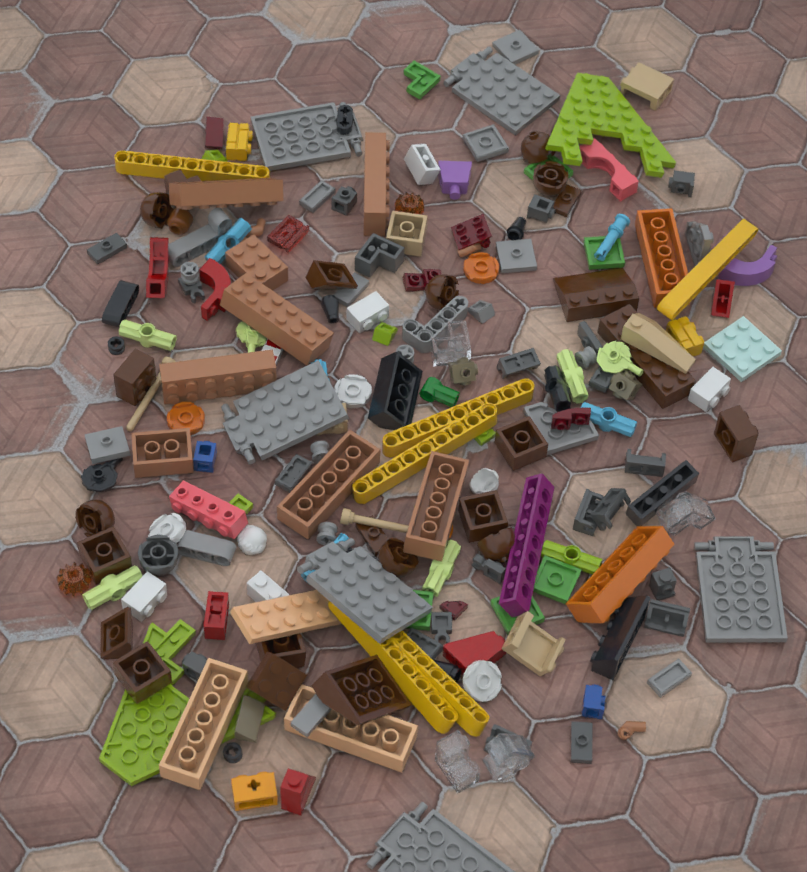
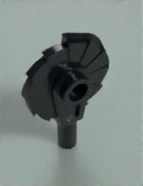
[81,458,123,493]

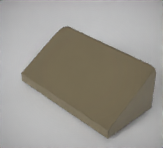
[235,695,265,742]

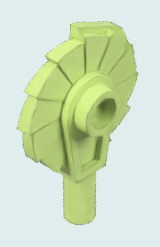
[236,321,267,353]
[597,341,644,376]

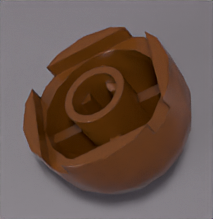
[521,131,556,163]
[533,161,569,197]
[140,192,174,229]
[425,274,459,310]
[75,499,115,537]
[477,527,515,564]
[378,538,419,578]

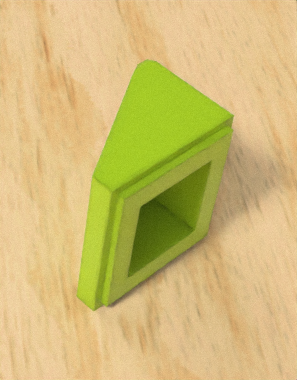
[201,150,228,162]
[372,322,398,346]

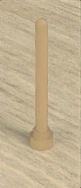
[126,356,176,432]
[340,508,409,533]

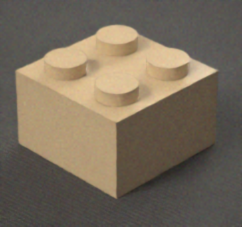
[386,211,427,257]

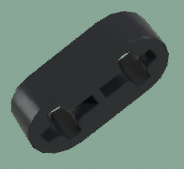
[336,105,353,135]

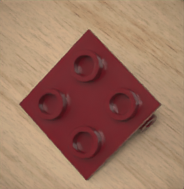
[451,213,492,251]

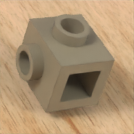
[448,357,478,385]
[609,371,642,400]

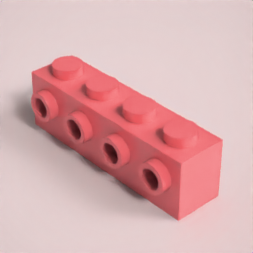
[169,480,248,539]

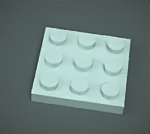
[703,316,782,382]

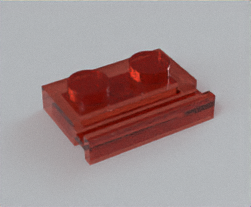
[267,214,309,253]

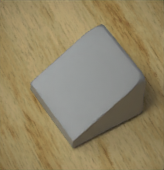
[468,300,495,323]

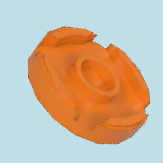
[463,252,499,284]
[167,402,205,436]

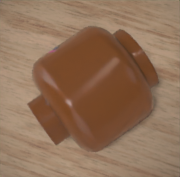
[167,208,194,235]

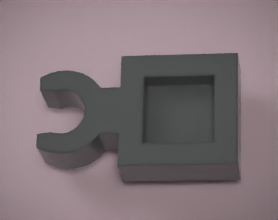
[178,277,205,304]
[472,554,506,584]
[431,612,452,643]

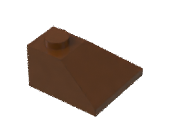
[305,260,358,290]

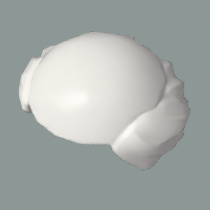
[469,468,499,494]
[237,525,267,555]

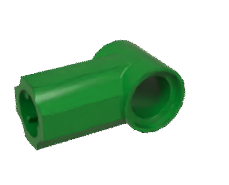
[419,377,460,407]

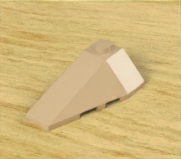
[621,313,696,374]

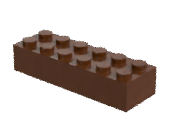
[597,304,696,409]

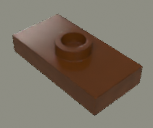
[553,184,581,217]
[355,515,388,556]

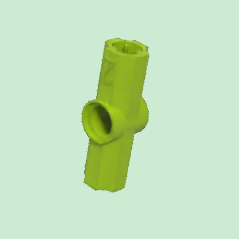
[540,540,603,575]

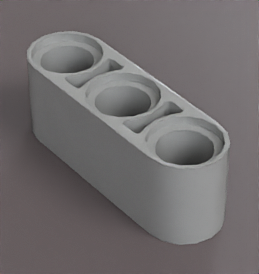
[177,530,236,566]

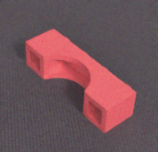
[579,138,639,202]

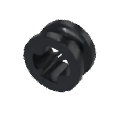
[108,336,125,355]
[223,742,243,763]

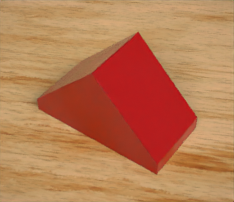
[711,279,735,318]

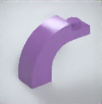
[718,245,777,286]

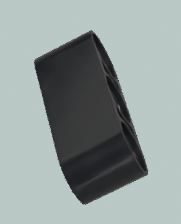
[102,280,139,328]

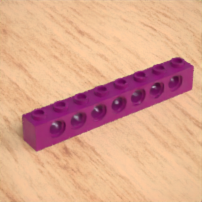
[499,473,555,617]

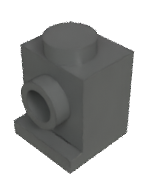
[668,170,695,197]
[331,186,357,216]
[527,194,556,223]
[649,567,677,601]
[182,651,212,681]

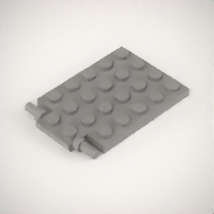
[443,46,560,136]
[251,102,363,171]
[221,360,349,464]
[694,536,788,643]
[297,538,433,644]
[366,802,515,872]

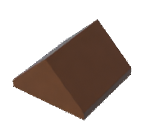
[100,607,133,659]

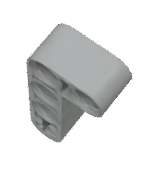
[169,208,232,267]
[402,296,468,353]

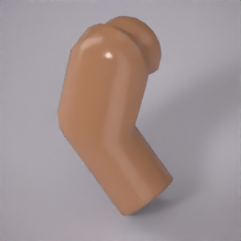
[246,218,266,238]
[457,243,482,258]
[618,721,646,740]

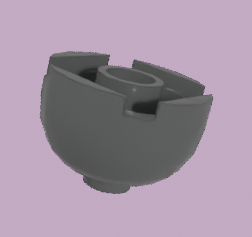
[138,535,179,576]

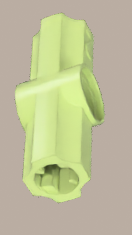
[118,320,177,351]
[556,349,589,404]
[422,539,461,597]
[82,565,143,610]

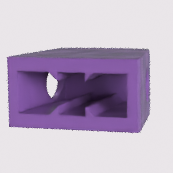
[438,161,472,200]

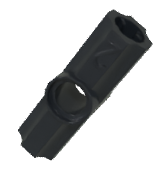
[544,365,571,412]

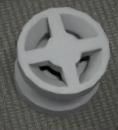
[180,262,199,285]
[396,344,414,363]
[575,346,597,369]
[310,441,330,464]
[316,522,338,546]

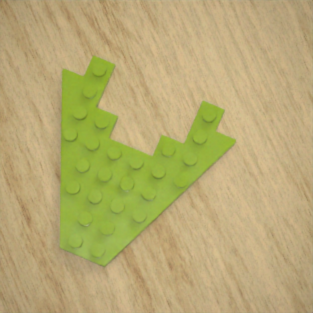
[545,73,676,178]
[99,619,276,786]

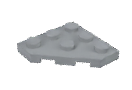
[684,221,714,267]
[523,402,599,455]

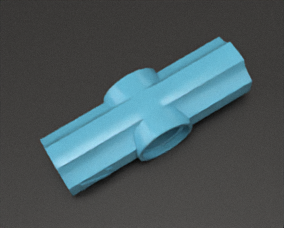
[205,218,252,264]
[581,402,637,437]

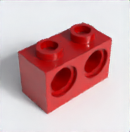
[204,591,229,640]

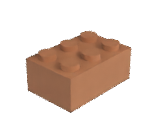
[225,234,288,291]
[131,428,194,478]

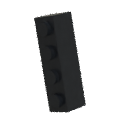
[626,460,699,526]

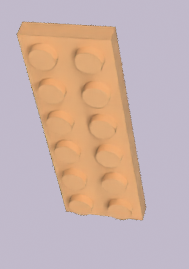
[230,590,342,644]

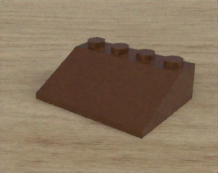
[553,268,639,322]
[311,655,412,726]

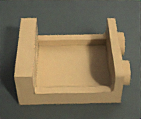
[620,62,674,111]
[502,611,566,676]

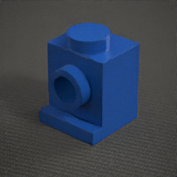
[193,441,217,473]
[582,685,605,719]

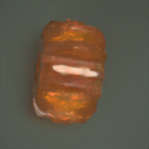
[395,192,424,215]
[57,562,92,597]

